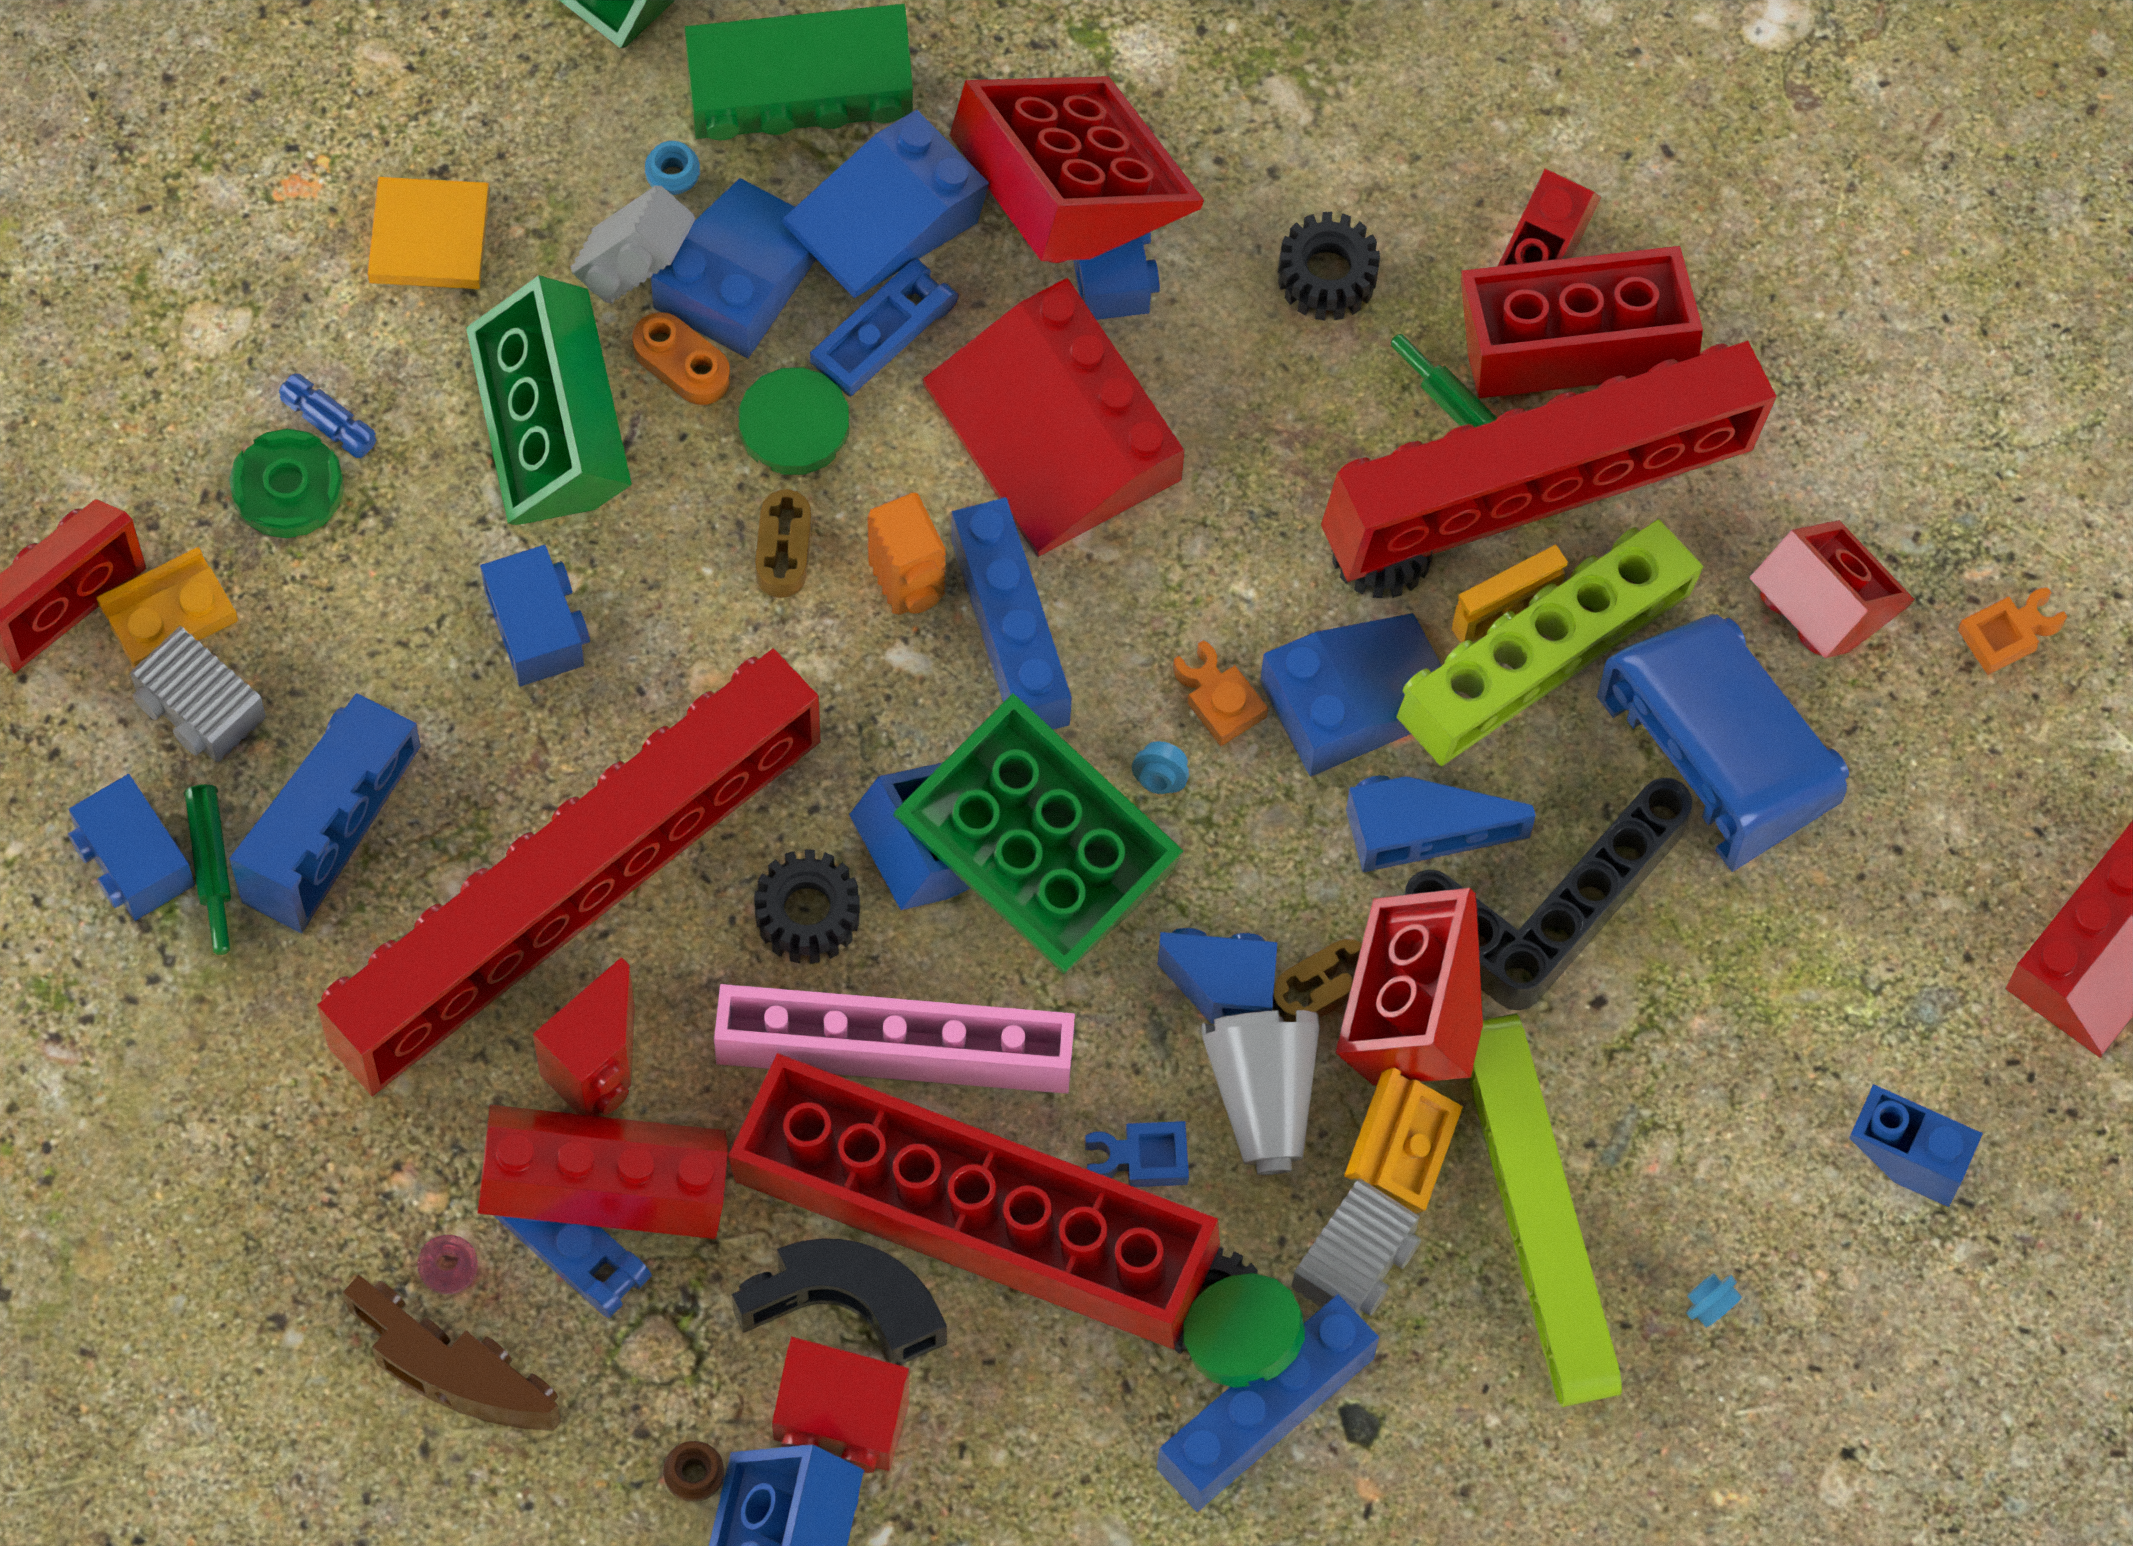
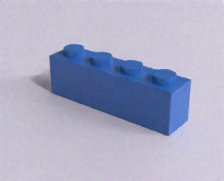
[951,497,1072,730]
[1156,1294,1379,1512]

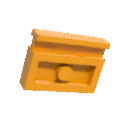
[1451,544,1568,643]
[96,546,238,668]
[1344,1068,1463,1214]

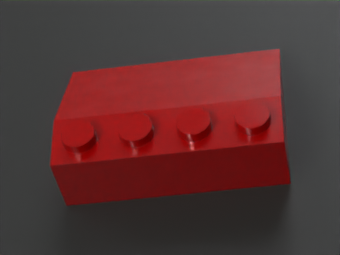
[949,76,1204,263]
[923,277,1185,557]

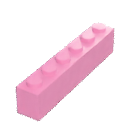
[714,984,1075,1094]

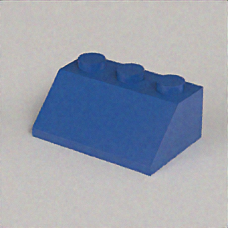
[709,1444,864,1546]

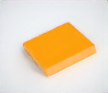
[367,177,490,289]

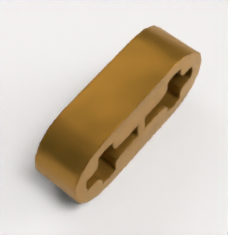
[755,489,812,598]
[1273,939,1362,1022]

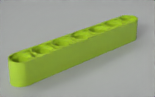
[1468,1013,1622,1408]

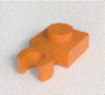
[1957,587,2067,675]
[1173,640,1268,746]

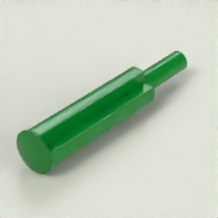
[1391,334,1497,428]
[183,784,231,955]

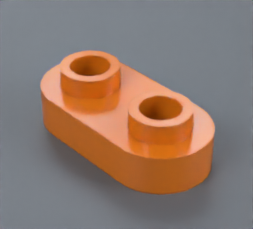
[632,312,730,405]

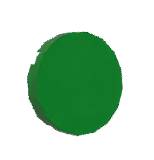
[738,367,849,475]
[229,428,344,539]
[1184,1273,1305,1388]

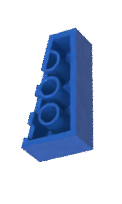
[229,693,421,934]

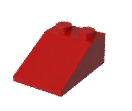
[1335,888,1483,1086]

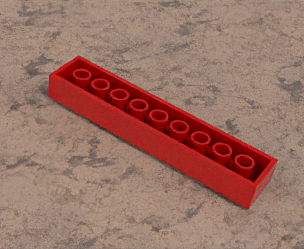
[317,648,821,1097]

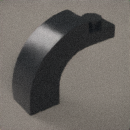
[732,1238,947,1365]

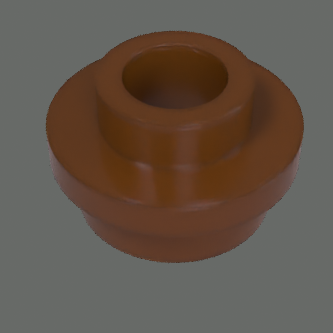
[663,1441,724,1502]

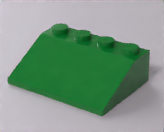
[893,693,1184,975]

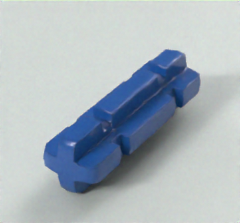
[279,373,377,458]

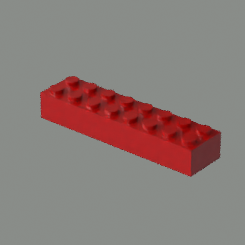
[1321,341,1777,582]
[728,1053,1220,1350]

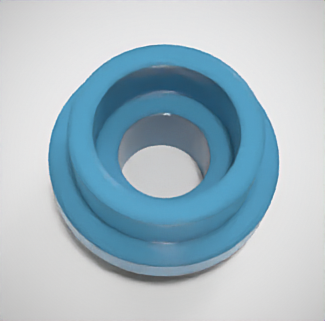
[645,141,700,195]
[1132,741,1189,794]
[1686,1273,1742,1328]

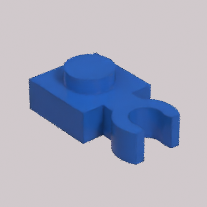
[1085,1121,1189,1187]

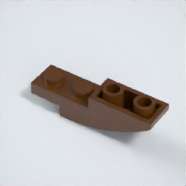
[343,1275,561,1431]

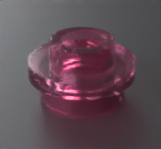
[417,1235,478,1294]

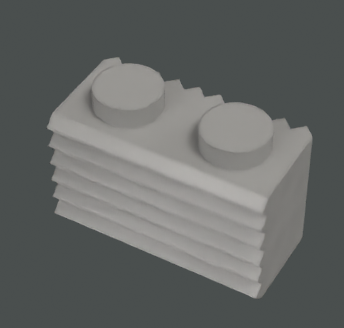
[570,186,695,304]
[130,626,266,762]
[1292,1178,1421,1316]

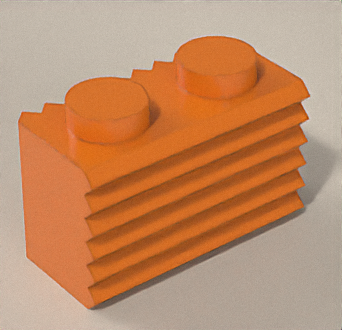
[868,493,946,615]

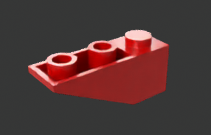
[1498,168,1602,266]

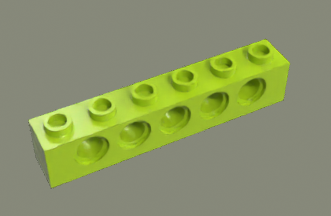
[1396,518,1704,767]

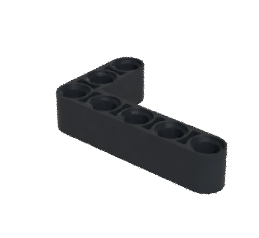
[1404,777,1692,1011]

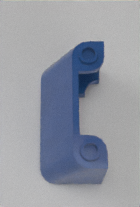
[1596,614,1849,872]

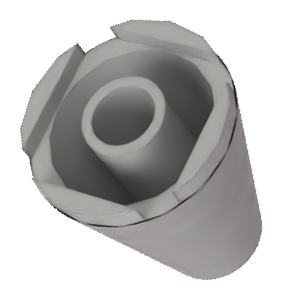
[1201,1010,1320,1175]

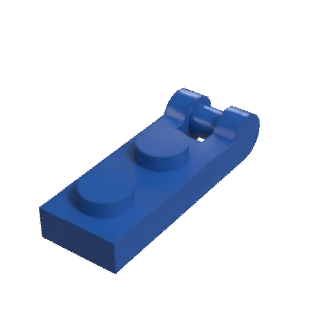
[810,259,959,397]
[493,1215,652,1319]

